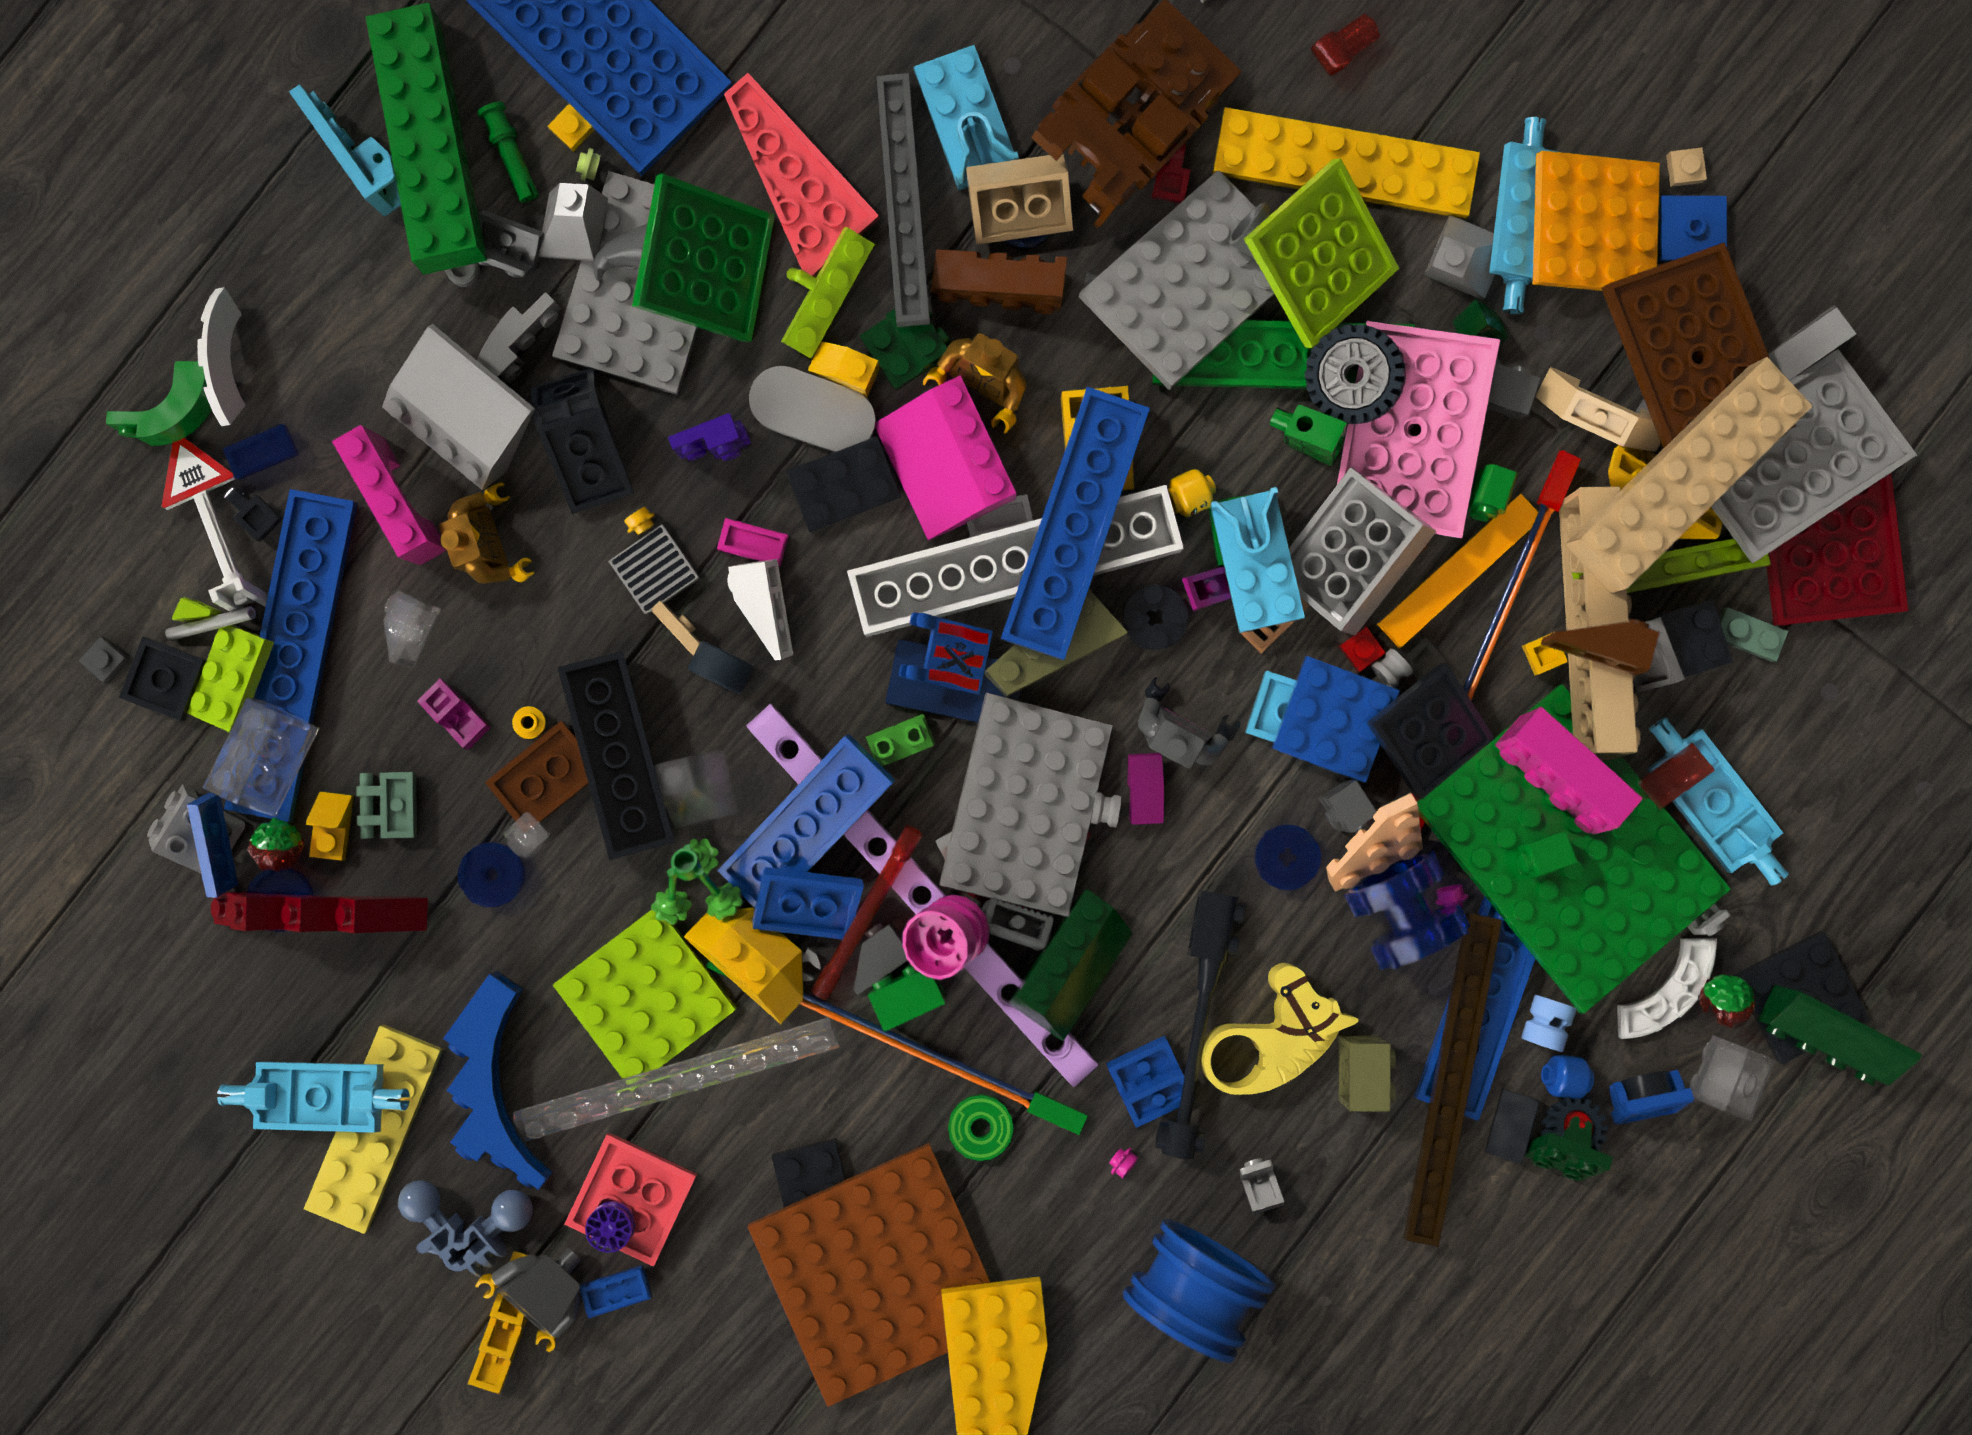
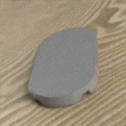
[749,366,876,452]

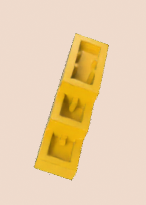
[468,1251,527,1395]

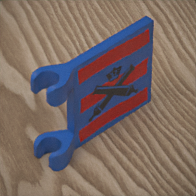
[899,612,993,695]

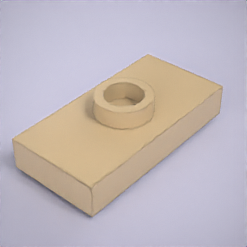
[652,601,700,656]

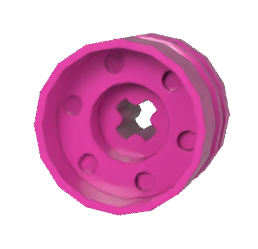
[903,894,989,979]

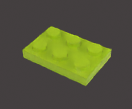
[187,625,274,735]

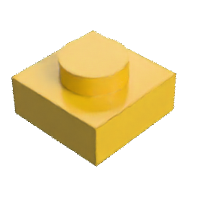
[548,104,594,152]
[1522,633,1568,675]

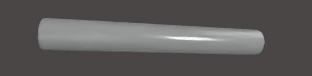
[165,606,256,641]

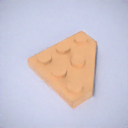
[1326,793,1423,891]

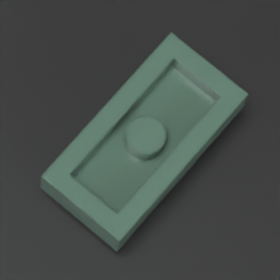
[1719,607,1788,662]

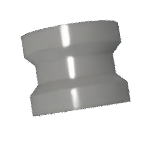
[1371,649,1413,688]
[1090,792,1121,828]

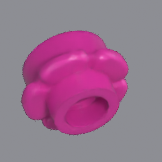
[1435,884,1468,910]
[1109,1148,1139,1179]

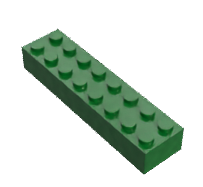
[365,2,487,275]

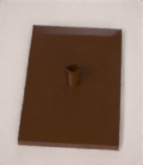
[1601,242,1796,449]

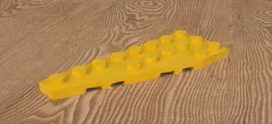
[941,1277,1048,1435]

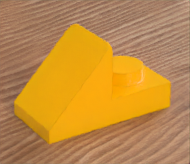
[306,792,354,861]

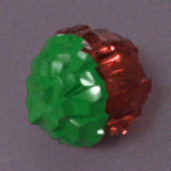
[247,818,304,872]
[1699,974,1755,1028]

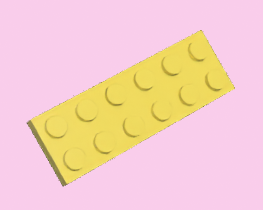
[304,1024,443,1234]

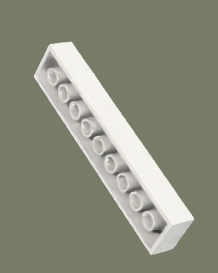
[847,485,1184,637]

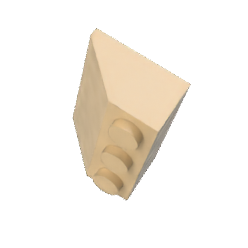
[966,154,1073,245]

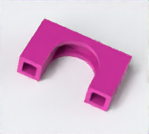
[332,425,447,565]

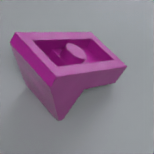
[1182,566,1231,612]

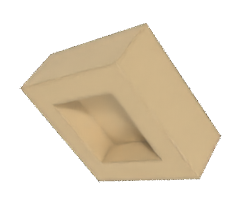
[1666,147,1707,187]

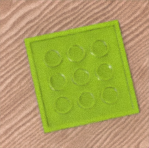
[1244,158,1399,348]
[553,910,737,1089]

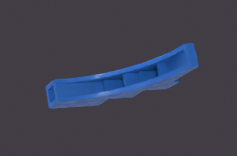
[443,971,553,1190]

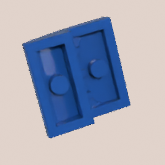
[1106,1035,1195,1128]

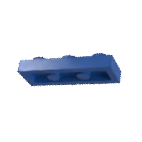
[187,793,238,898]

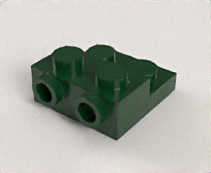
[859,309,951,391]

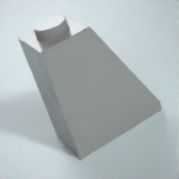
[1768,305,1856,380]

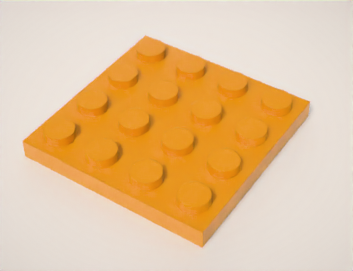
[1533,151,1660,291]

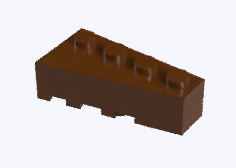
[931,249,1067,315]

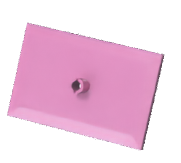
[1337,321,1500,538]

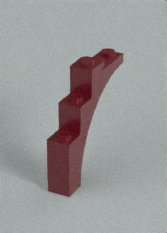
[211,891,428,933]

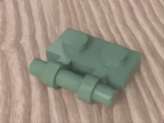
[356,772,417,839]

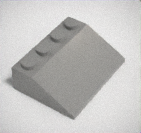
[382,324,535,490]
[1289,467,1437,635]

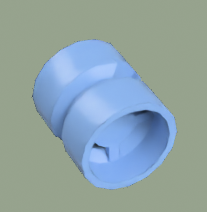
[1521,994,1577,1052]

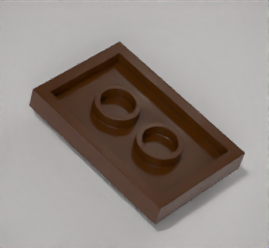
[485,721,588,833]

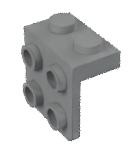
[147,784,245,873]

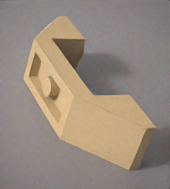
[1535,367,1661,452]

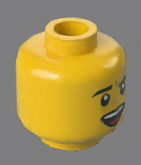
[1168,469,1216,517]

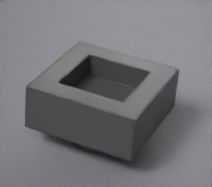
[79,637,130,683]

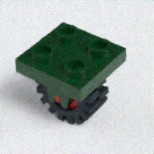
[1525,1098,1613,1181]

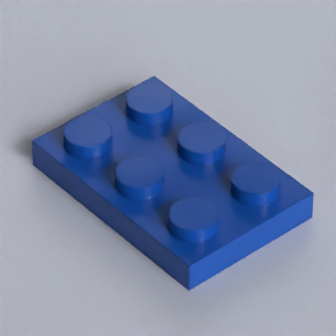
[752,867,864,940]

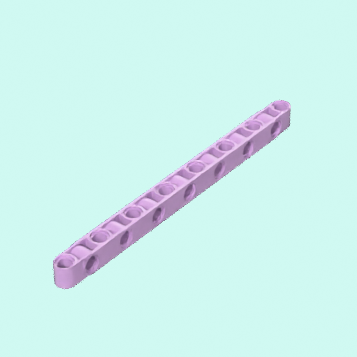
[746,703,1098,1087]

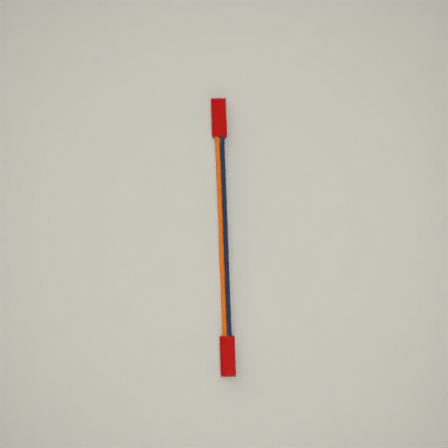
[1411,450,1581,830]

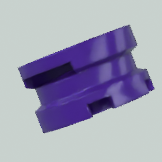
[585,1200,636,1253]

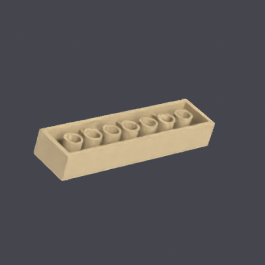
[1565,357,1813,593]
[1559,487,1640,760]

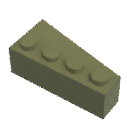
[984,589,1128,698]

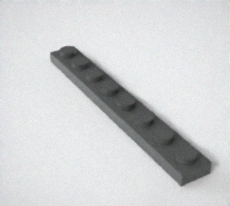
[876,73,930,327]

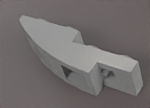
[477,292,561,383]

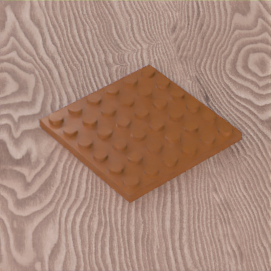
[748,1143,991,1407]

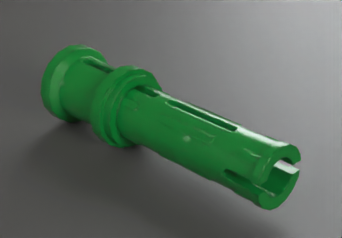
[477,101,539,203]

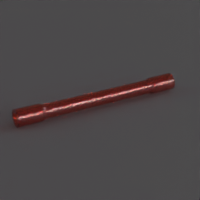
[811,825,923,1000]

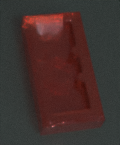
[1638,742,1715,810]

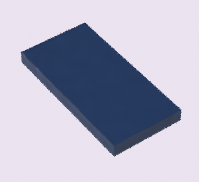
[885,639,1021,722]

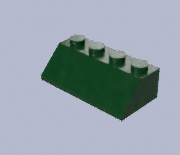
[1008,889,1133,1041]
[1757,985,1922,1086]

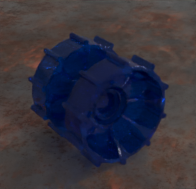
[1344,852,1470,970]

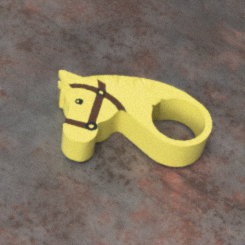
[1200,963,1359,1095]

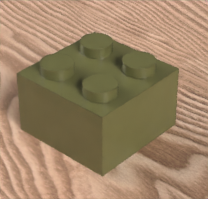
[1338,1035,1396,1111]

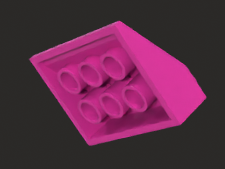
[875,375,1016,541]

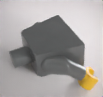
[476,1248,581,1352]

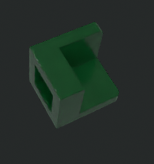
[1453,299,1509,346]

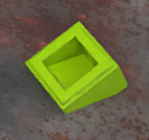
[172,597,223,622]

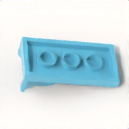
[914,45,1019,191]
[289,84,401,217]
[1210,487,1305,633]

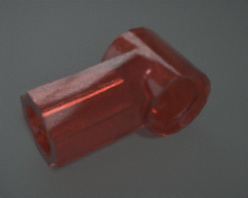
[1311,13,1380,76]

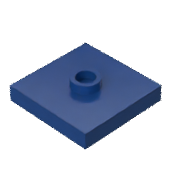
[1658,196,1727,263]

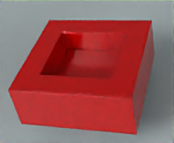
[1338,626,1386,673]

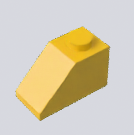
[808,341,880,397]

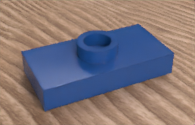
[579,1265,653,1319]

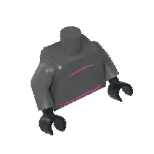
[1138,677,1241,769]

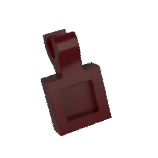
[1151,143,1191,204]

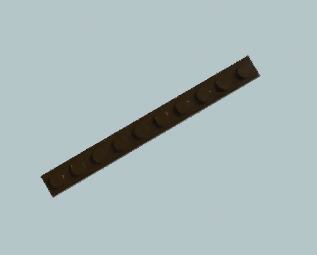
[1403,912,1502,1247]

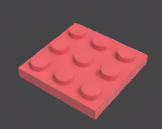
[564,1132,697,1267]

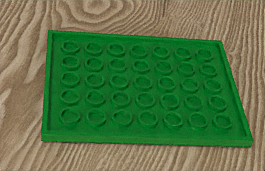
[1416,684,1731,1013]

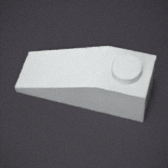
[728,559,793,660]

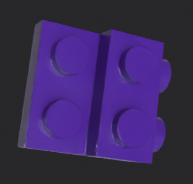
[668,413,751,461]

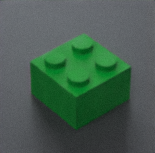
[868,963,947,1032]

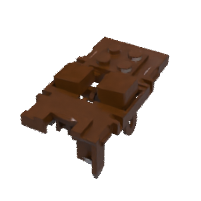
[1031,0,1242,228]

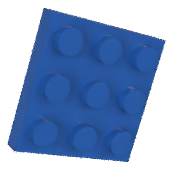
[1271,656,1400,783]

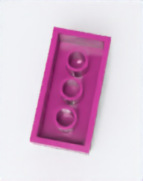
[1495,707,1643,834]

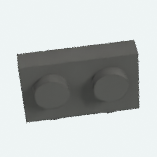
[478,210,544,278]

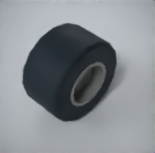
[688,641,754,694]

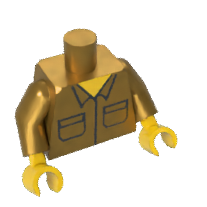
[923,333,1027,433]
[439,483,534,584]

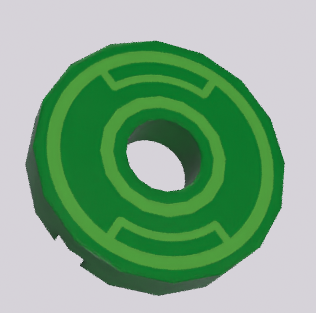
[948,1093,1013,1161]

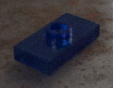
[223,424,299,480]

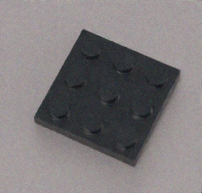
[1367,663,1495,800]
[1733,931,1870,1064]

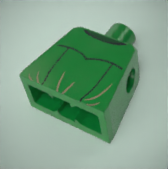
[1269,405,1347,466]

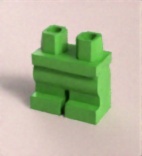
[866,714,936,767]

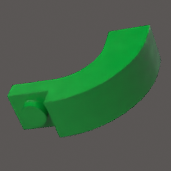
[106,361,212,446]

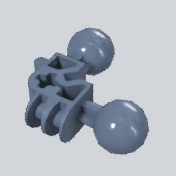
[398,1180,533,1277]

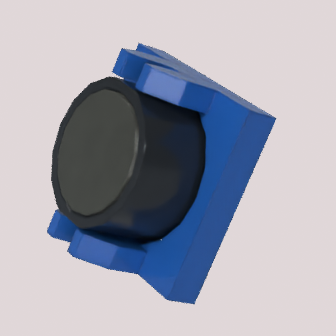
[1609,1070,1694,1125]

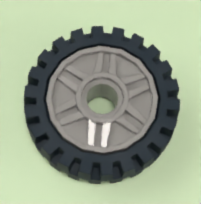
[1305,324,1406,424]

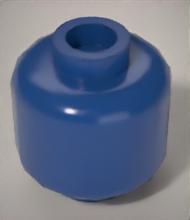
[1541,1055,1594,1099]

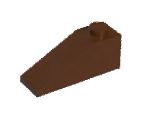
[1541,620,1660,676]

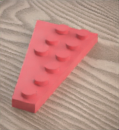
[724,73,879,277]

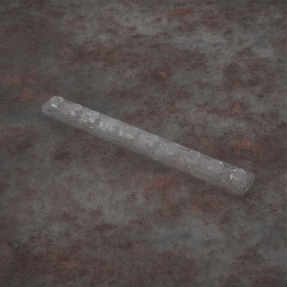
[513,1017,840,1142]

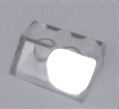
[202,698,319,816]

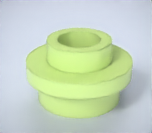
[576,148,601,181]

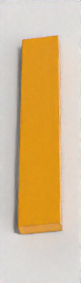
[1377,494,1538,648]

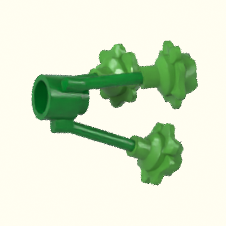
[651,839,743,925]

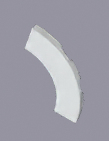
[198,287,246,426]
[1617,937,1717,1039]

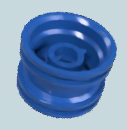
[1122,1219,1275,1363]

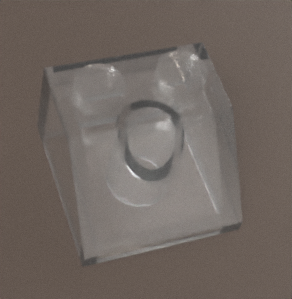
[1690,1035,1775,1121]

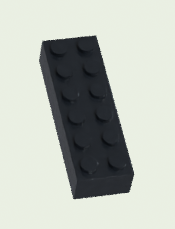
[557,651,674,861]

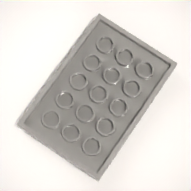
[552,171,699,395]
[1078,171,1275,390]
[1711,349,1917,563]
[939,693,1112,917]

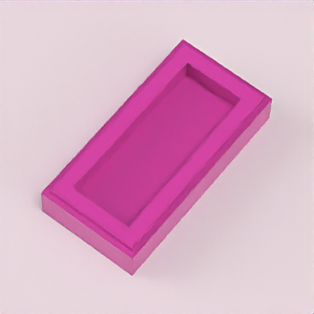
[717,518,789,567]

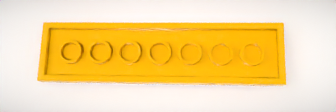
[1212,107,1480,219]

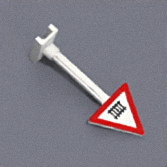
[162,438,268,611]

